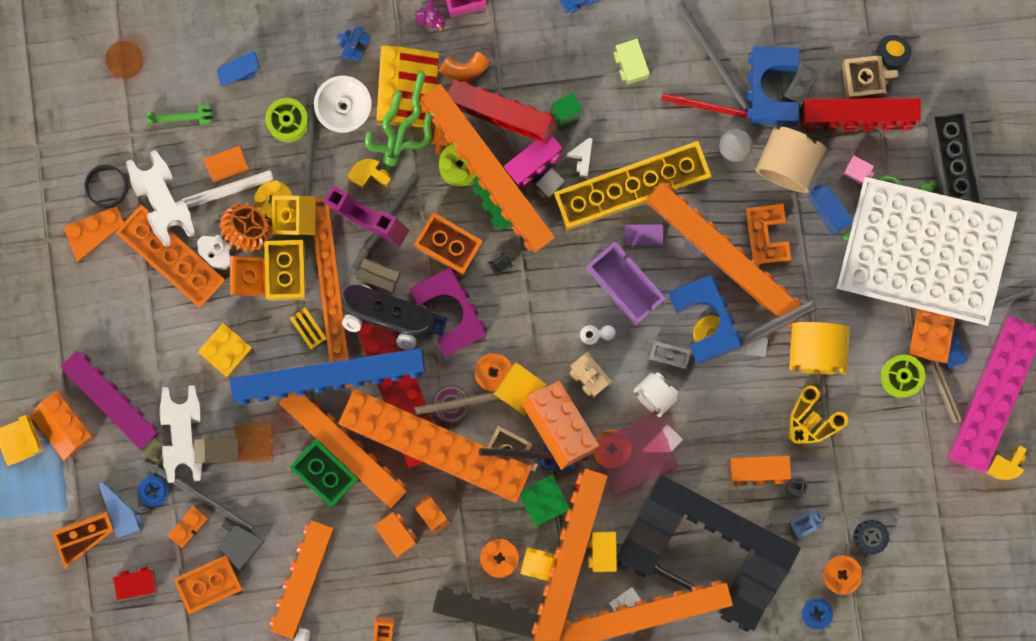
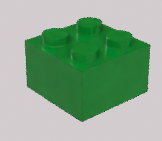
[520,475,570,527]

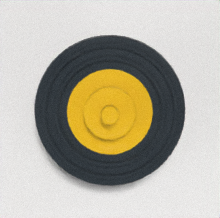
[877,35,912,68]

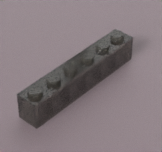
[432,587,540,638]

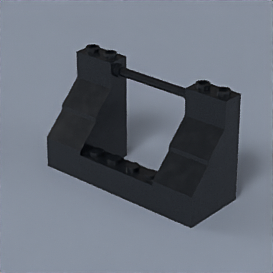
[616,474,801,632]

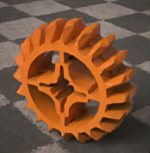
[220,202,272,252]

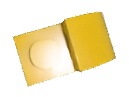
[347,159,392,190]
[986,446,1027,480]

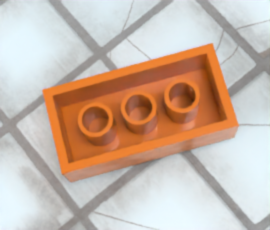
[522,380,599,470]

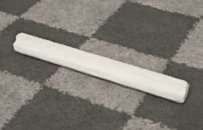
[182,171,274,208]

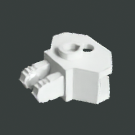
[197,234,234,270]

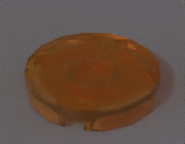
[105,41,144,79]

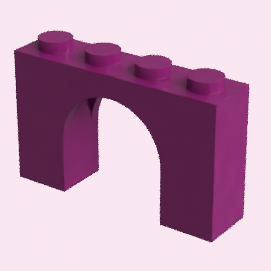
[323,185,410,247]
[409,267,488,358]

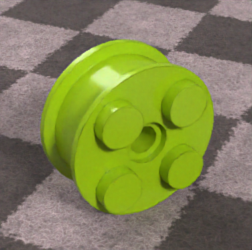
[265,98,308,142]
[439,144,477,187]
[880,355,926,398]

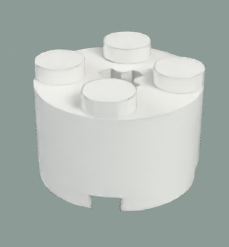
[633,372,679,417]

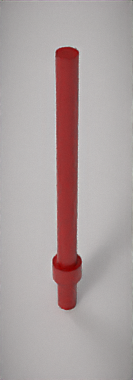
[661,93,748,119]

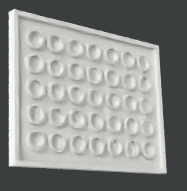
[837,177,1017,326]

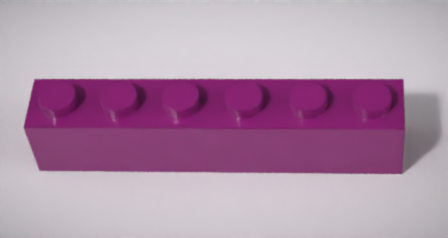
[60,351,159,450]

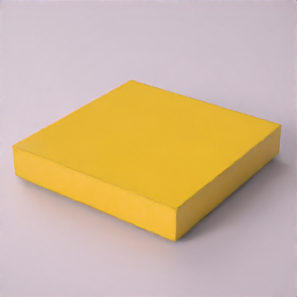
[494,362,546,416]

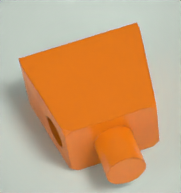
[414,494,451,535]

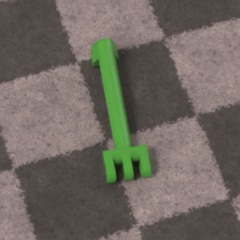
[146,104,213,125]

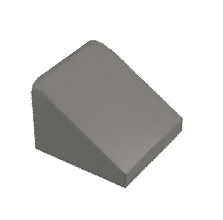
[745,337,768,358]

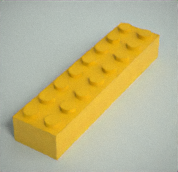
[554,141,711,231]

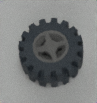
[853,520,890,555]

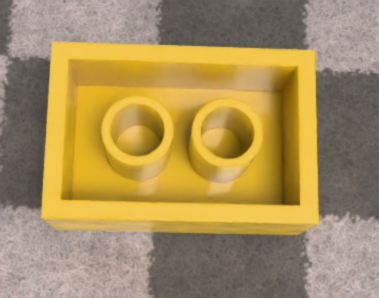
[264,240,306,301]

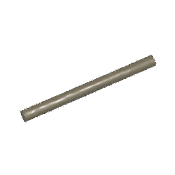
[415,392,500,415]

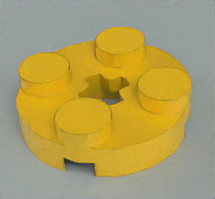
[254,180,293,219]

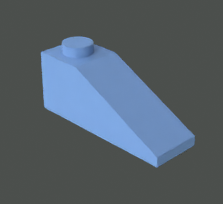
[98,482,143,538]

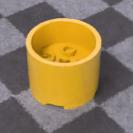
[789,322,850,375]

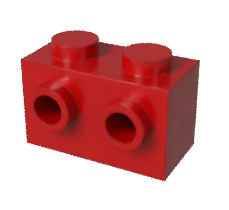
[113,566,158,600]

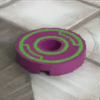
[432,385,470,423]

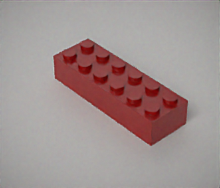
[800,98,921,132]

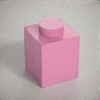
[843,156,874,186]

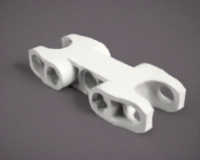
[126,150,195,247]
[159,386,202,483]

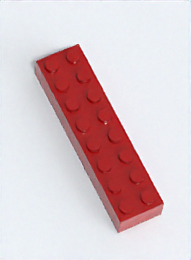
[357,320,434,469]

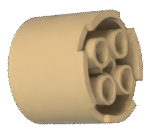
[755,127,827,193]

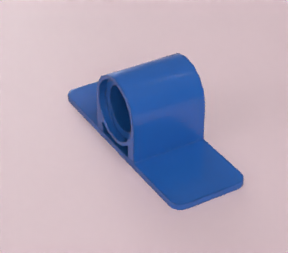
[217,51,259,86]

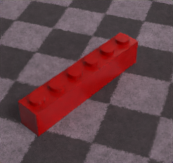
[447,80,557,144]

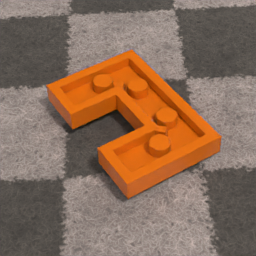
[745,204,791,265]

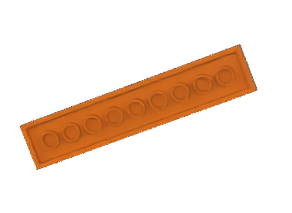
[338,389,532,503]

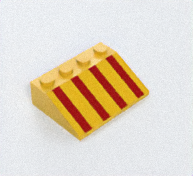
[376,46,439,128]

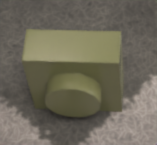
[143,438,166,464]

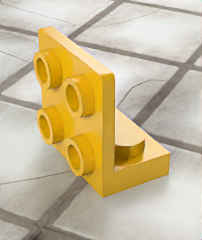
[0,415,44,466]

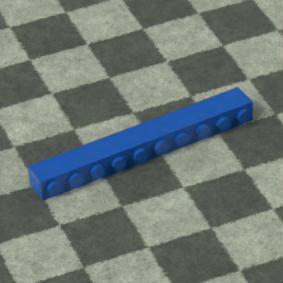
[230,348,426,405]

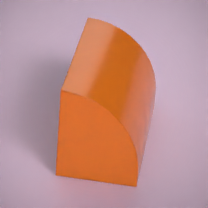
[204,146,249,183]

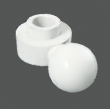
[580,325,616,345]

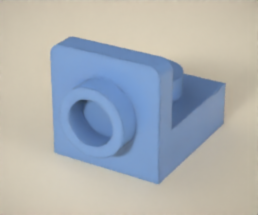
[789,508,823,539]

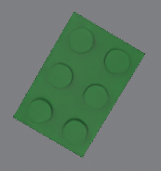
[289,439,359,508]

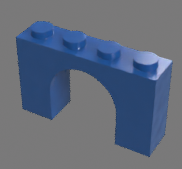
[747,46,799,126]
[668,275,743,366]

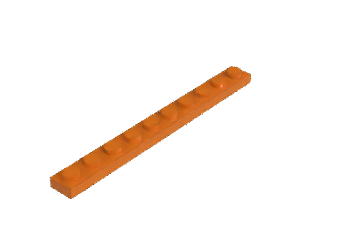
[313,198,353,389]

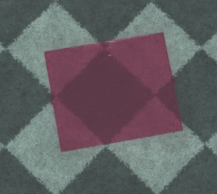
[596,414,678,494]

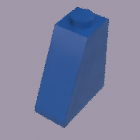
[808,184,853,235]

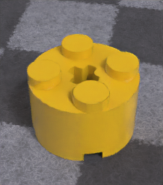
[520,547,557,581]

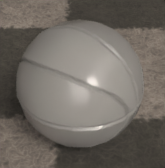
[719,128,753,162]

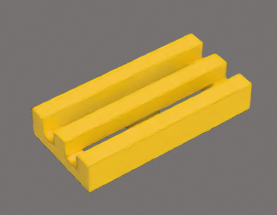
[290,307,327,350]

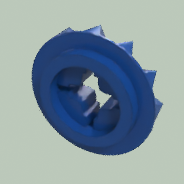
[138,475,169,506]
[802,598,833,630]

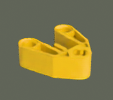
[788,385,848,445]

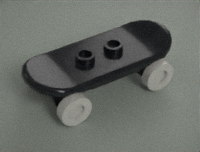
[341,285,434,350]

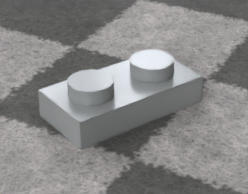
[649,341,691,370]

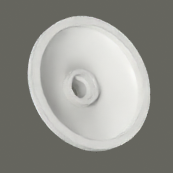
[314,76,371,133]

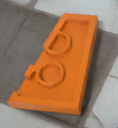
[64,206,124,263]

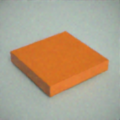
[230,256,266,297]

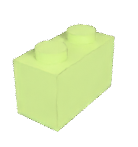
[613,39,650,85]

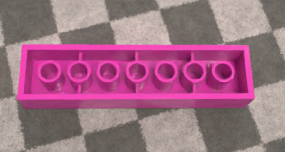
[946,316,1036,473]

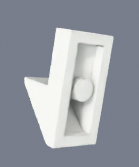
[567,138,592,179]

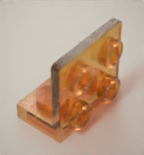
[235,422,274,462]

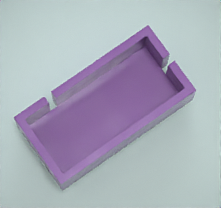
[586,241,666,326]

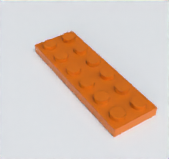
[115,205,226,309]

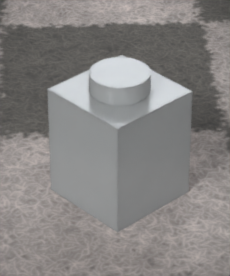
[535,168,565,200]

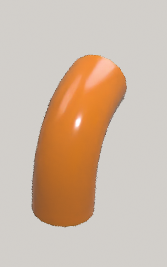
[438,52,491,82]

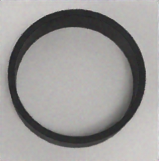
[84,165,128,208]

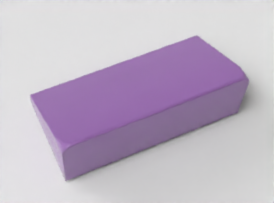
[624,224,663,246]

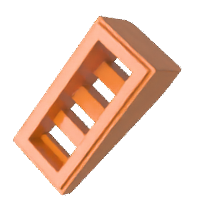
[373,617,395,641]

